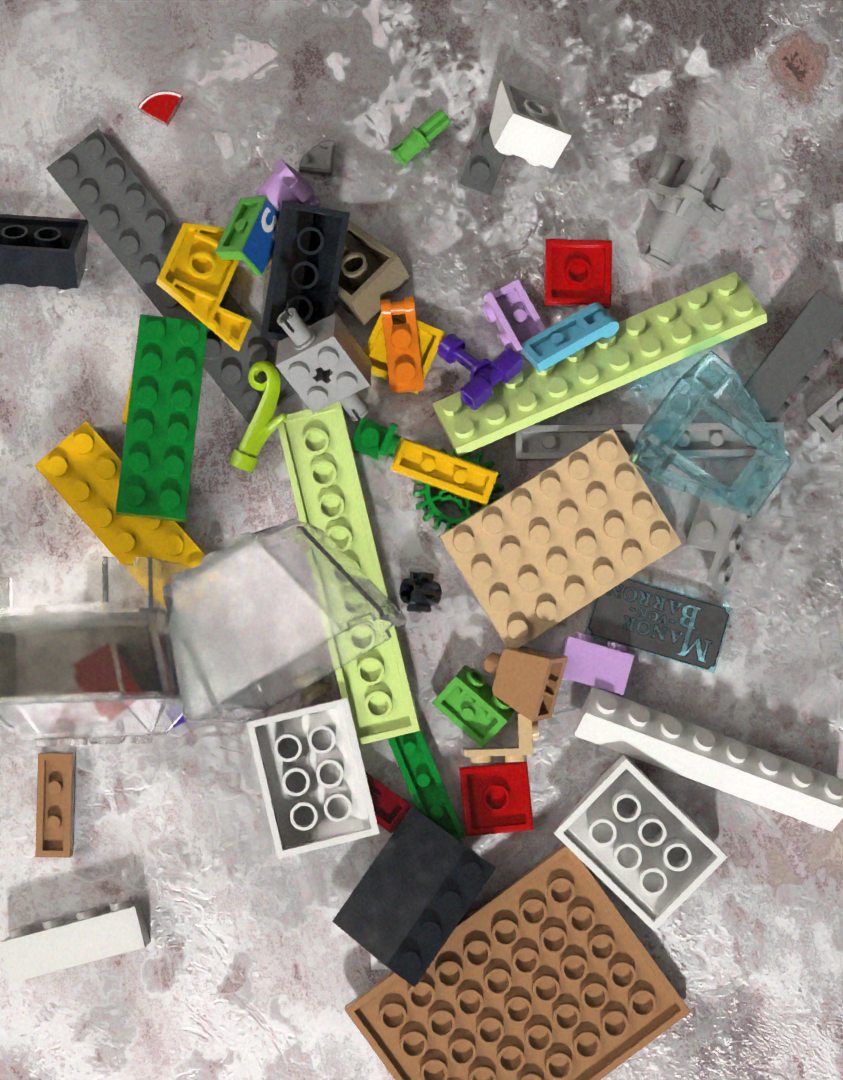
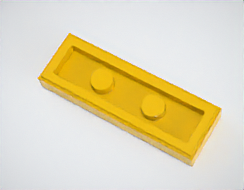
[390,437,498,506]

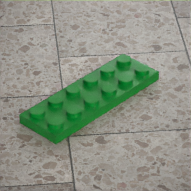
[115,314,208,522]

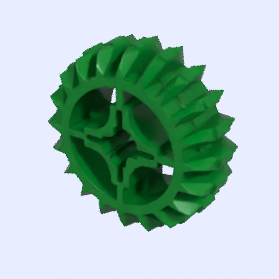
[413,448,504,532]

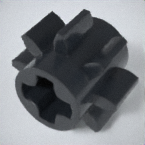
[399,572,442,613]

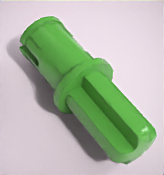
[390,110,450,167]

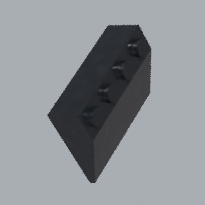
[332,806,497,987]

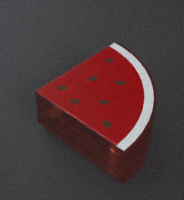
[137,91,184,127]

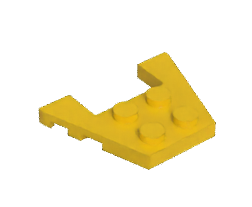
[156,222,273,351]

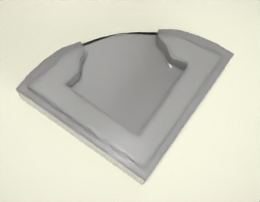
[299,140,336,176]

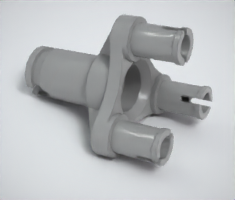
[639,151,737,272]

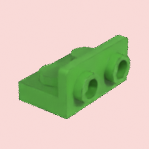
[432,665,515,748]

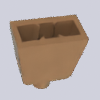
[484,646,568,722]

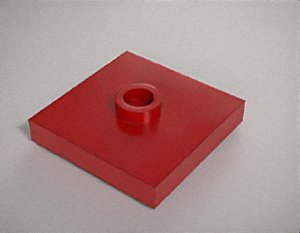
[544,239,612,308]
[459,760,534,836]

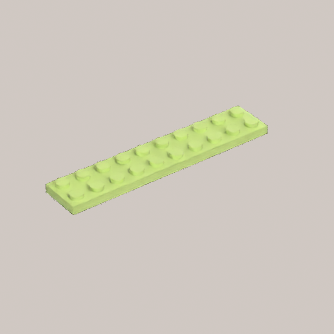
[432,272,767,457]
[278,402,421,745]

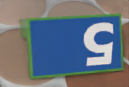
[215,197,280,276]

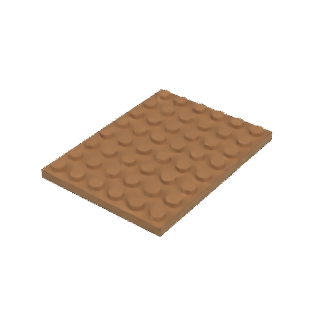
[345,844,691,1080]

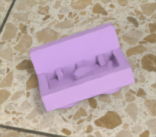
[481,279,546,356]

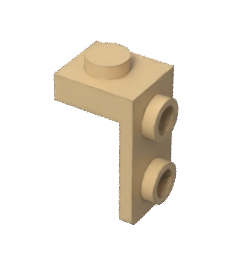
[463,713,539,763]

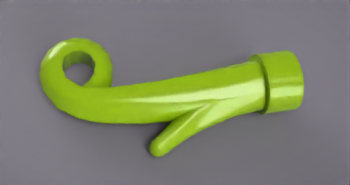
[228,361,287,473]

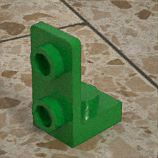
[351,417,402,465]

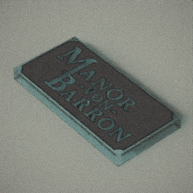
[583,578,733,673]

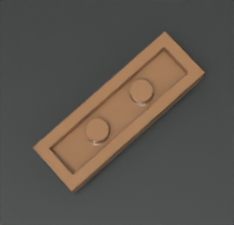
[35,753,75,858]

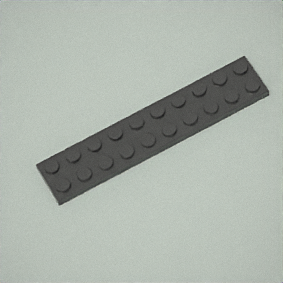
[46,128,296,424]

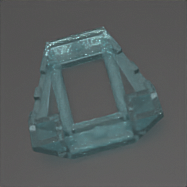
[629,350,794,517]

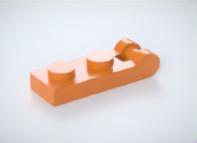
[380,296,424,394]

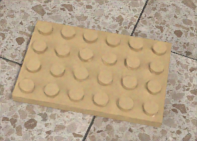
[438,428,682,649]

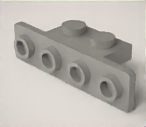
[685,458,766,593]

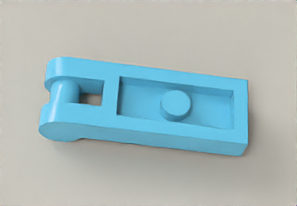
[521,303,619,373]

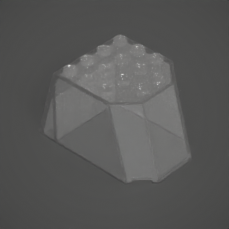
[162,519,407,723]

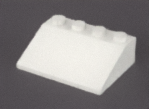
[246,698,380,859]
[553,754,727,931]

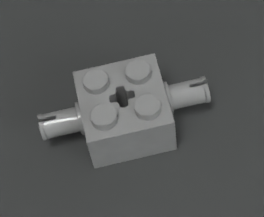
[275,308,372,421]

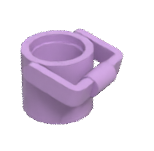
[255,158,321,213]

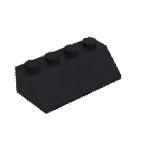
[260,200,350,341]
[0,214,89,290]

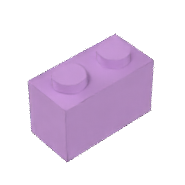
[560,632,634,695]

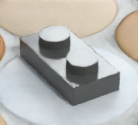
[458,124,506,199]

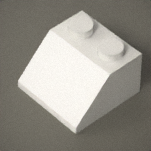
[489,80,572,169]

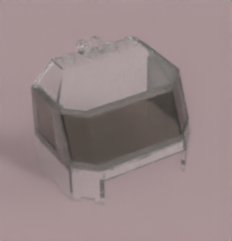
[0,556,197,747]

